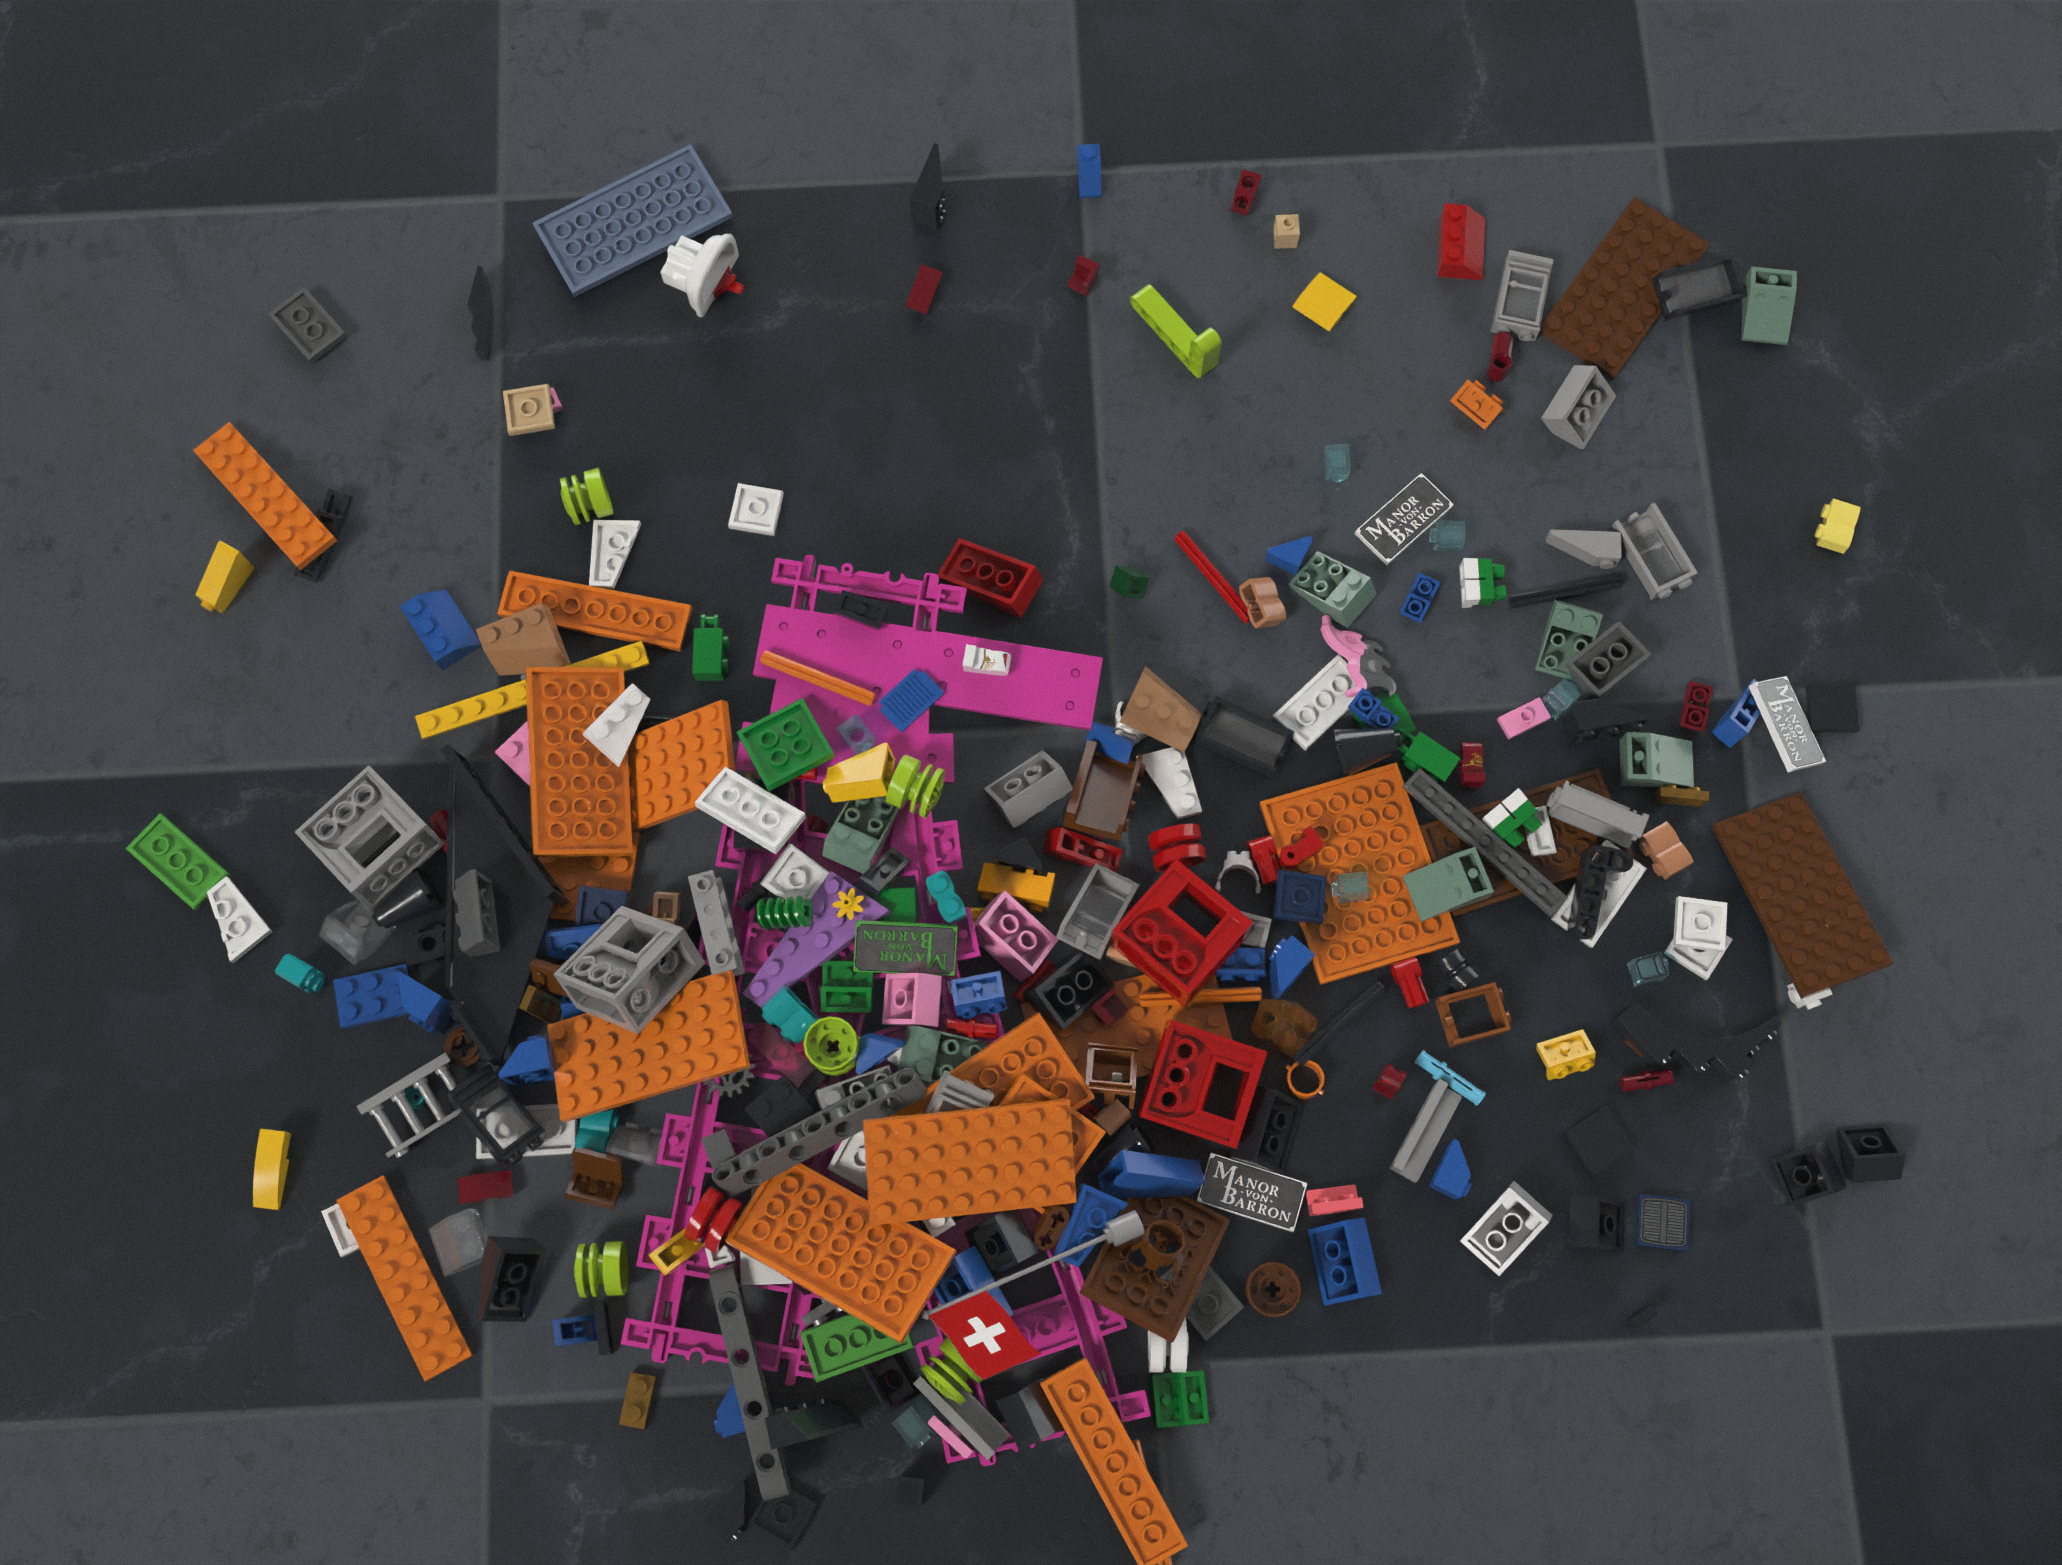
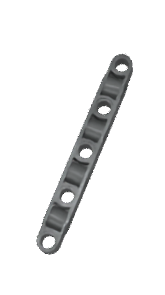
[712,1068,926,1197]
[709,1264,791,1501]

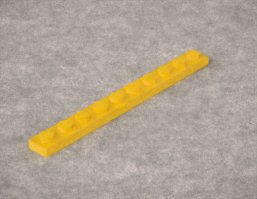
[415,641,650,740]

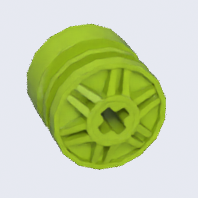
[560,468,614,525]
[886,754,945,819]
[803,1016,860,1076]
[574,1241,629,1298]
[921,1337,982,1405]

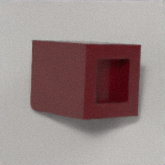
[1067,255,1099,296]
[1090,988,1128,1030]

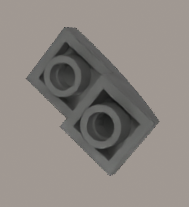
[701,1129,737,1170]

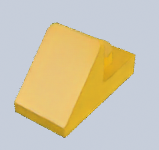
[649,1228,704,1276]

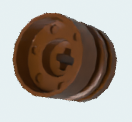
[1245,1262,1301,1318]

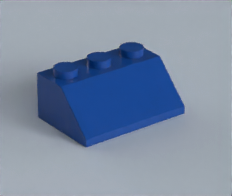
[399,590,482,671]
[1268,935,1315,1005]
[397,972,453,1035]
[499,1035,556,1088]
[1307,1218,1382,1306]
[934,1245,1014,1316]

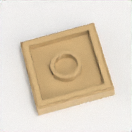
[503,384,555,436]

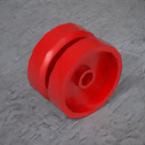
[1148,823,1207,872]
[684,1186,744,1254]

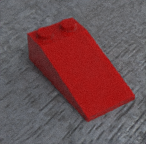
[937,538,1043,618]

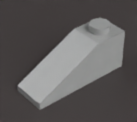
[1546,529,1621,569]

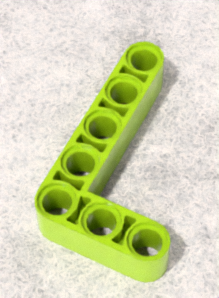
[1130,284,1222,378]

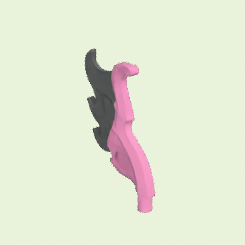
[1320,615,1396,698]

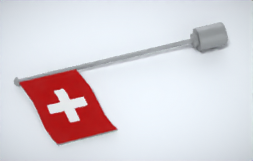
[922,1210,1145,1380]

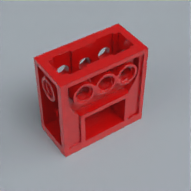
[1110,859,1253,1007]
[1136,1020,1267,1149]

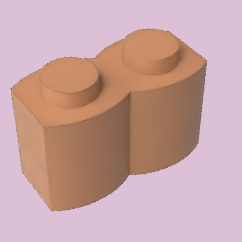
[1239,577,1286,628]
[1638,821,1694,880]
[1092,1098,1132,1140]

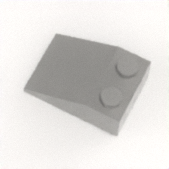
[1460,1181,1553,1276]

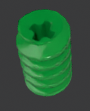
[757,896,813,930]

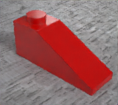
[1042,827,1123,873]

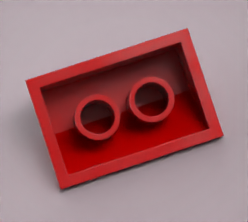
[1437,203,1485,280]

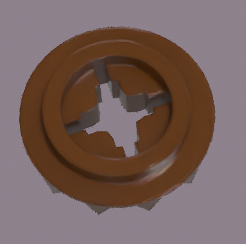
[444,1027,480,1067]

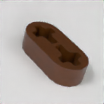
[1032,1204,1070,1251]

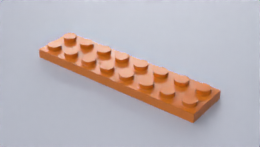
[193,422,337,570]
[497,571,692,652]
[336,1175,473,1382]
[1040,1356,1188,1565]

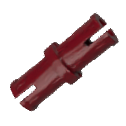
[1620,1068,1674,1092]

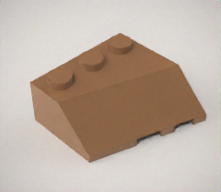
[476,603,571,676]
[1119,666,1202,752]

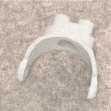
[1114,701,1148,745]
[1215,851,1261,894]

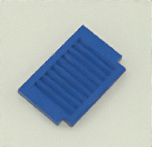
[878,669,945,733]

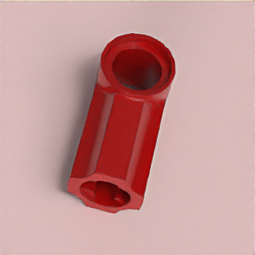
[1247,835,1280,886]
[1390,957,1429,1009]

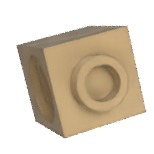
[1273,214,1300,249]

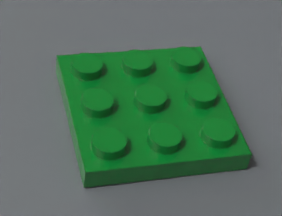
[737,698,835,792]

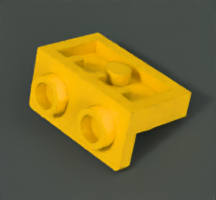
[1536,1029,1596,1080]

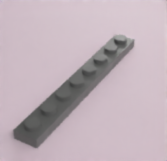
[1402,768,1568,917]

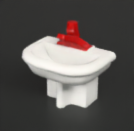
[661,234,745,317]

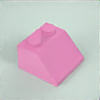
[882,973,942,1027]

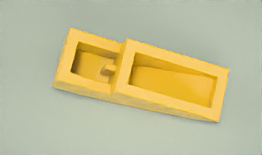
[253,1129,291,1210]

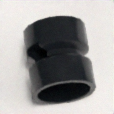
[1434,947,1481,993]

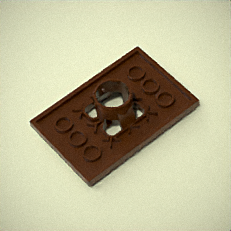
[1080,1196,1230,1343]

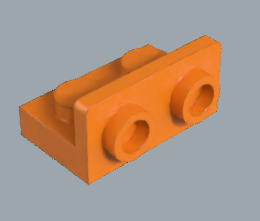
[1450,380,1505,430]

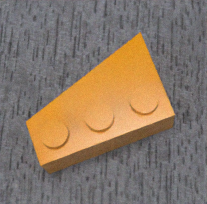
[977,862,1055,914]

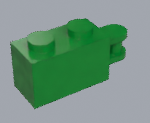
[692,614,729,681]
[1397,728,1460,785]

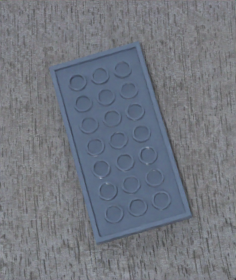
[532,144,733,297]

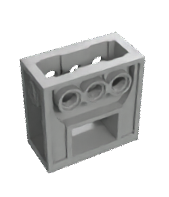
[295,765,445,911]
[553,906,705,1034]

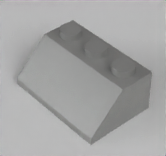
[1541,365,1616,449]
[984,750,1073,828]

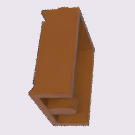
[1435,982,1512,1048]
[1085,1042,1138,1109]

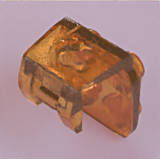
[1250,999,1317,1057]

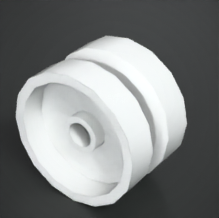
[1148,1317,1189,1373]

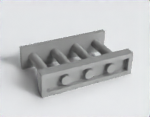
[688,870,746,977]
[357,1052,479,1158]

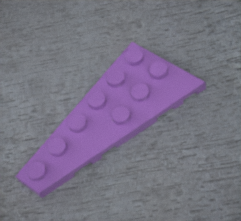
[742,871,891,1008]

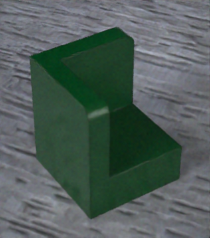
[1110,565,1149,599]

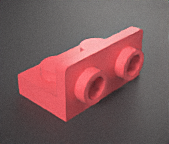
[1306,1185,1363,1217]

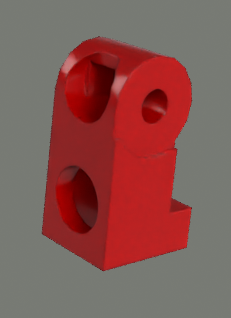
[1279,825,1325,870]

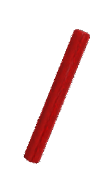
[1175,531,1250,623]

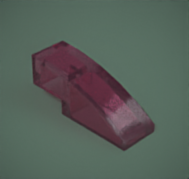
[746,1018,817,1088]

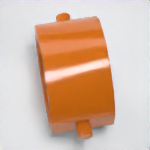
[1285,1060,1324,1099]

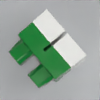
[1459,558,1506,608]
[1481,788,1542,849]

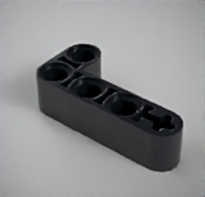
[1567,845,1633,940]

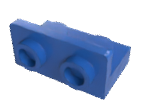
[1215,948,1266,983]
[950,971,1007,1018]

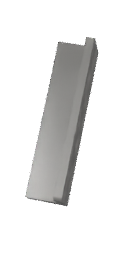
[1390,1079,1462,1183]
[913,1364,1010,1460]

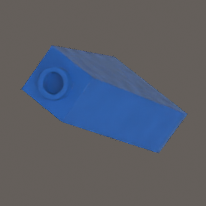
[1097,1150,1205,1199]

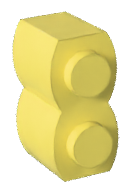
[1815,499,1860,554]

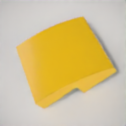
[1293,272,1357,332]

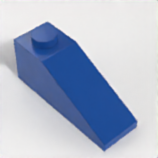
[1712,679,1760,748]

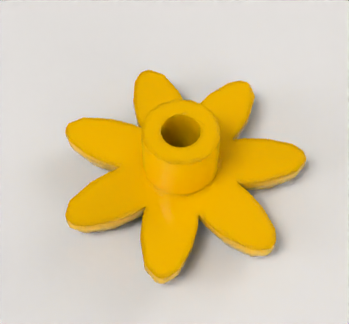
[832,888,864,920]

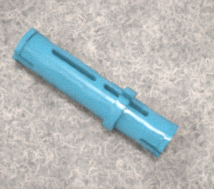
[1414,1050,1486,1106]

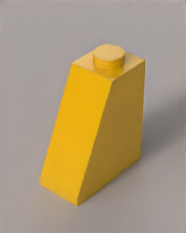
[196,541,255,614]
[823,743,895,803]

